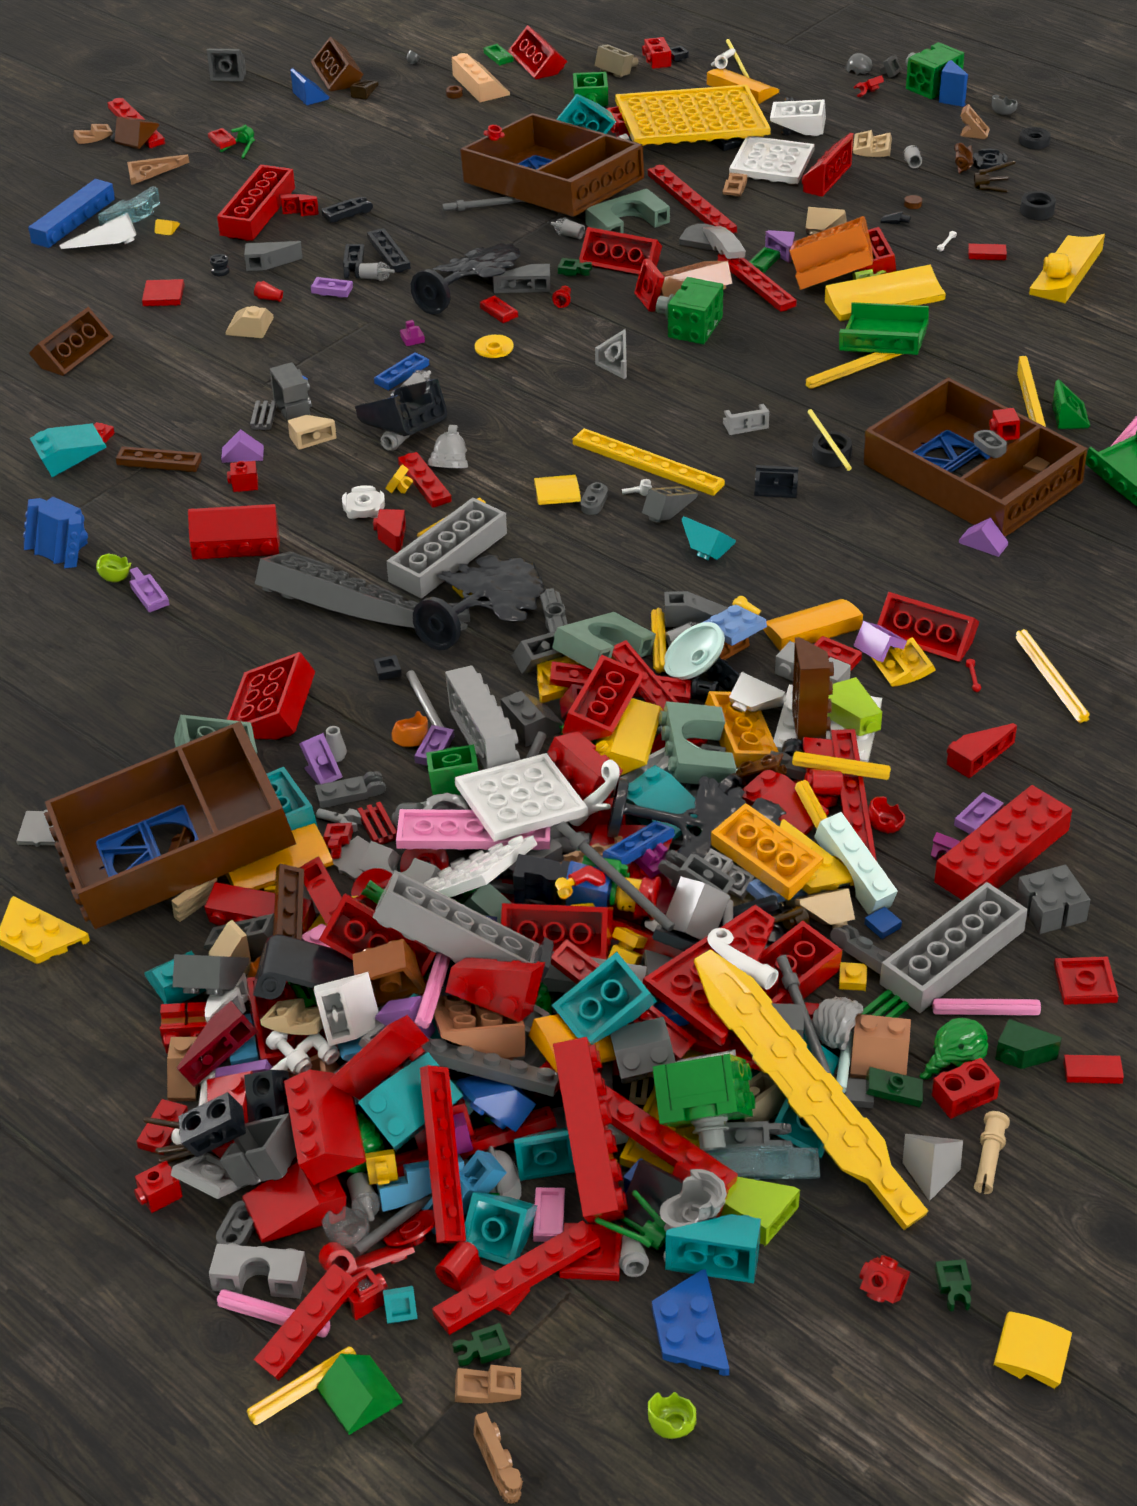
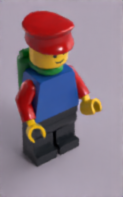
[513,854,661,921]

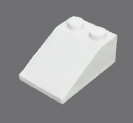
[770,100,826,136]

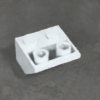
[314,972,381,1046]

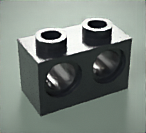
[244,1070,290,1123]
[178,1092,246,1157]

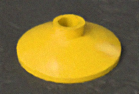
[475,335,514,358]

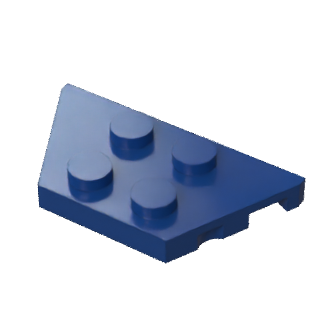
[652,1269,729,1376]

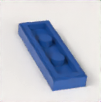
[374,352,429,391]
[603,821,675,865]

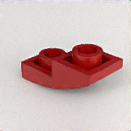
[281,194,319,216]

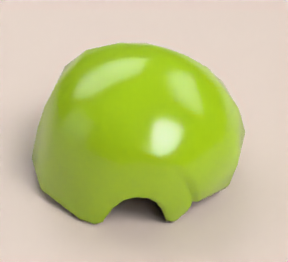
[96,553,131,583]
[648,1392,697,1439]

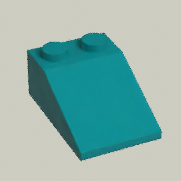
[556,94,616,134]
[30,423,106,477]
[626,765,698,842]
[267,767,318,831]
[552,952,657,1045]
[358,1052,464,1151]
[665,1214,761,1283]

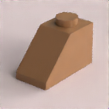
[167,1037,198,1101]

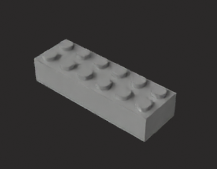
[387,498,507,599]
[445,665,520,770]
[372,870,539,964]
[880,882,1028,1013]

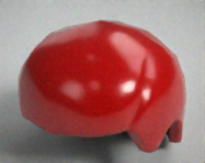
[868,796,905,833]

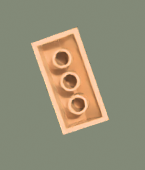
[452,53,510,102]

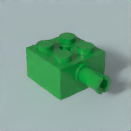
[573,72,608,107]
[426,744,479,795]

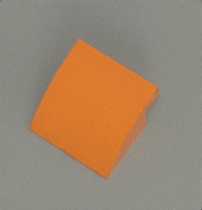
[789,216,873,290]

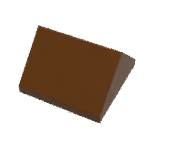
[115,117,160,149]

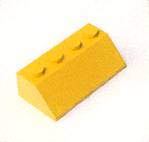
[595,698,663,775]

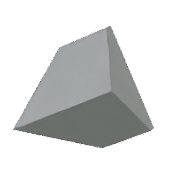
[595,328,627,379]
[903,1134,963,1201]

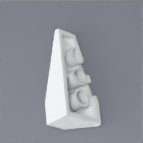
[60,212,136,249]

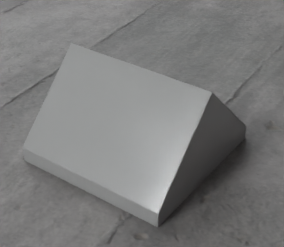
[666,877,730,941]

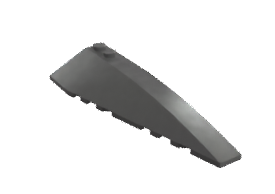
[255,551,468,631]

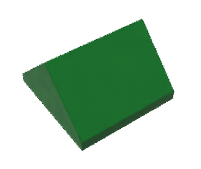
[1052,379,1090,429]
[317,1354,403,1435]

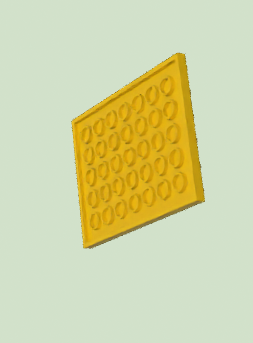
[615,85,771,146]

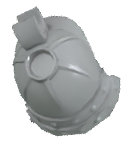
[427,425,468,468]
[660,1169,727,1231]

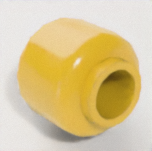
[1043,253,1072,278]

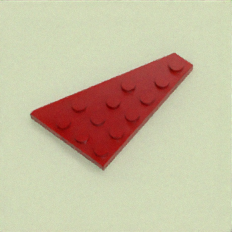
[643,904,775,1046]

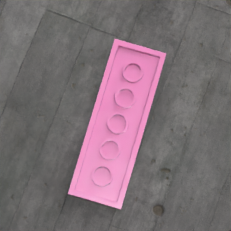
[396,809,551,850]

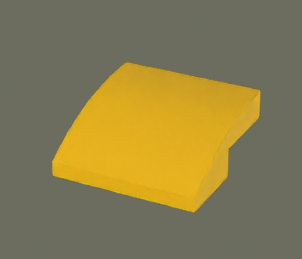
[534,475,581,505]
[870,637,936,687]
[994,1312,1072,1389]

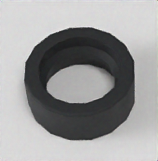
[1020,191,1056,220]
[812,431,852,467]

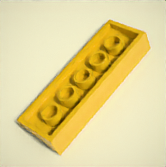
[1029,234,1105,303]
[825,264,946,321]

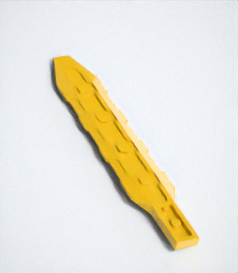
[694,949,928,1230]

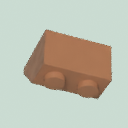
[850,1014,911,1079]

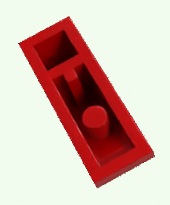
[946,723,1017,779]

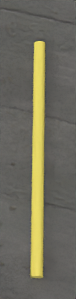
[726,39,749,78]
[808,409,852,471]

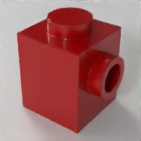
[989,408,1020,441]
[227,461,258,492]
[134,1161,183,1213]

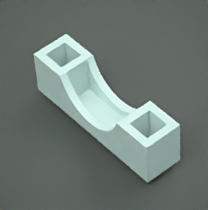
[814,812,898,915]

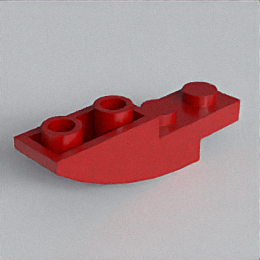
[299,856,342,924]

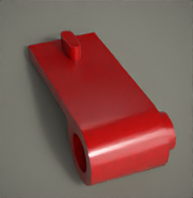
[803,737,843,796]
[435,1241,530,1316]
[319,1242,415,1276]

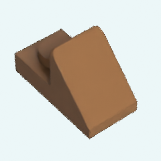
[960,104,990,139]

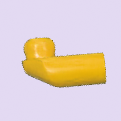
[733,596,761,615]

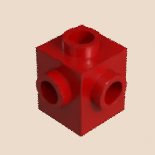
[859,1255,911,1303]

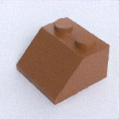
[352,939,426,1007]

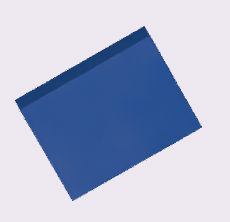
[939,60,968,106]
[290,68,329,105]

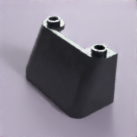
[355,378,447,436]
[253,934,354,999]

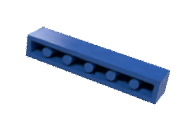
[28,179,115,248]

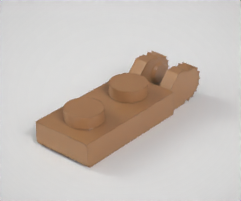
[473,1412,523,1504]

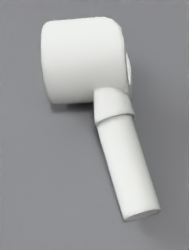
[622,479,652,496]

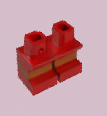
[160,1002,207,1054]

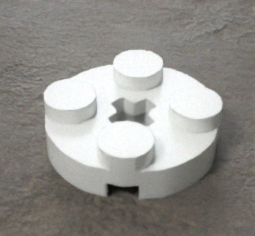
[342,486,385,519]

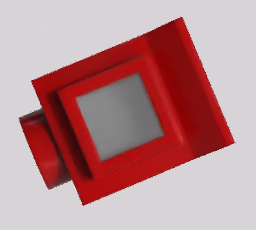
[343,1268,388,1321]

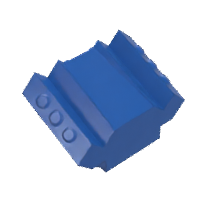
[23,497,88,569]

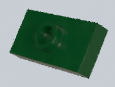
[866,1067,923,1107]

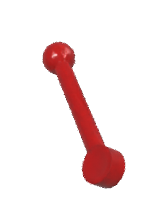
[966,659,981,692]

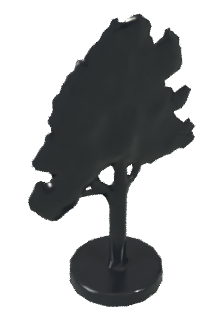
[410,243,521,315]
[413,555,545,651]
[607,776,793,872]

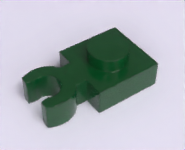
[558,258,592,276]
[935,1259,972,1312]
[452,1323,511,1367]

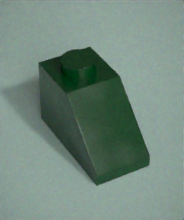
[995,1019,1062,1069]

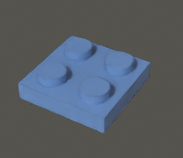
[702,605,767,646]

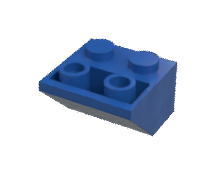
[456,1076,536,1132]

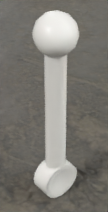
[937,231,957,252]

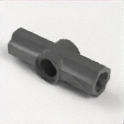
[540,588,568,633]

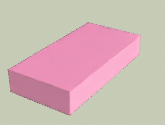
[533,1187,565,1242]

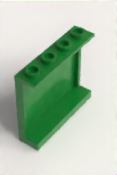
[839,302,929,355]
[1085,431,1137,506]

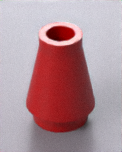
[254,281,283,302]
[552,285,571,308]

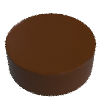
[446,85,463,99]
[904,195,922,209]

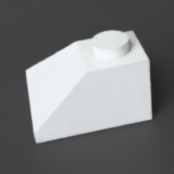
[729,672,786,712]

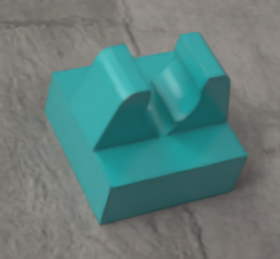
[383,1286,417,1324]

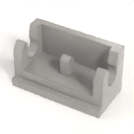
[723,404,769,435]

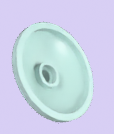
[664,622,725,680]

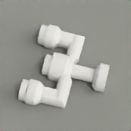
[266,1030,340,1074]

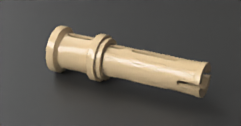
[974,1111,1010,1194]

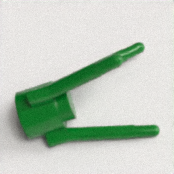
[220,124,255,159]
[595,1190,666,1251]

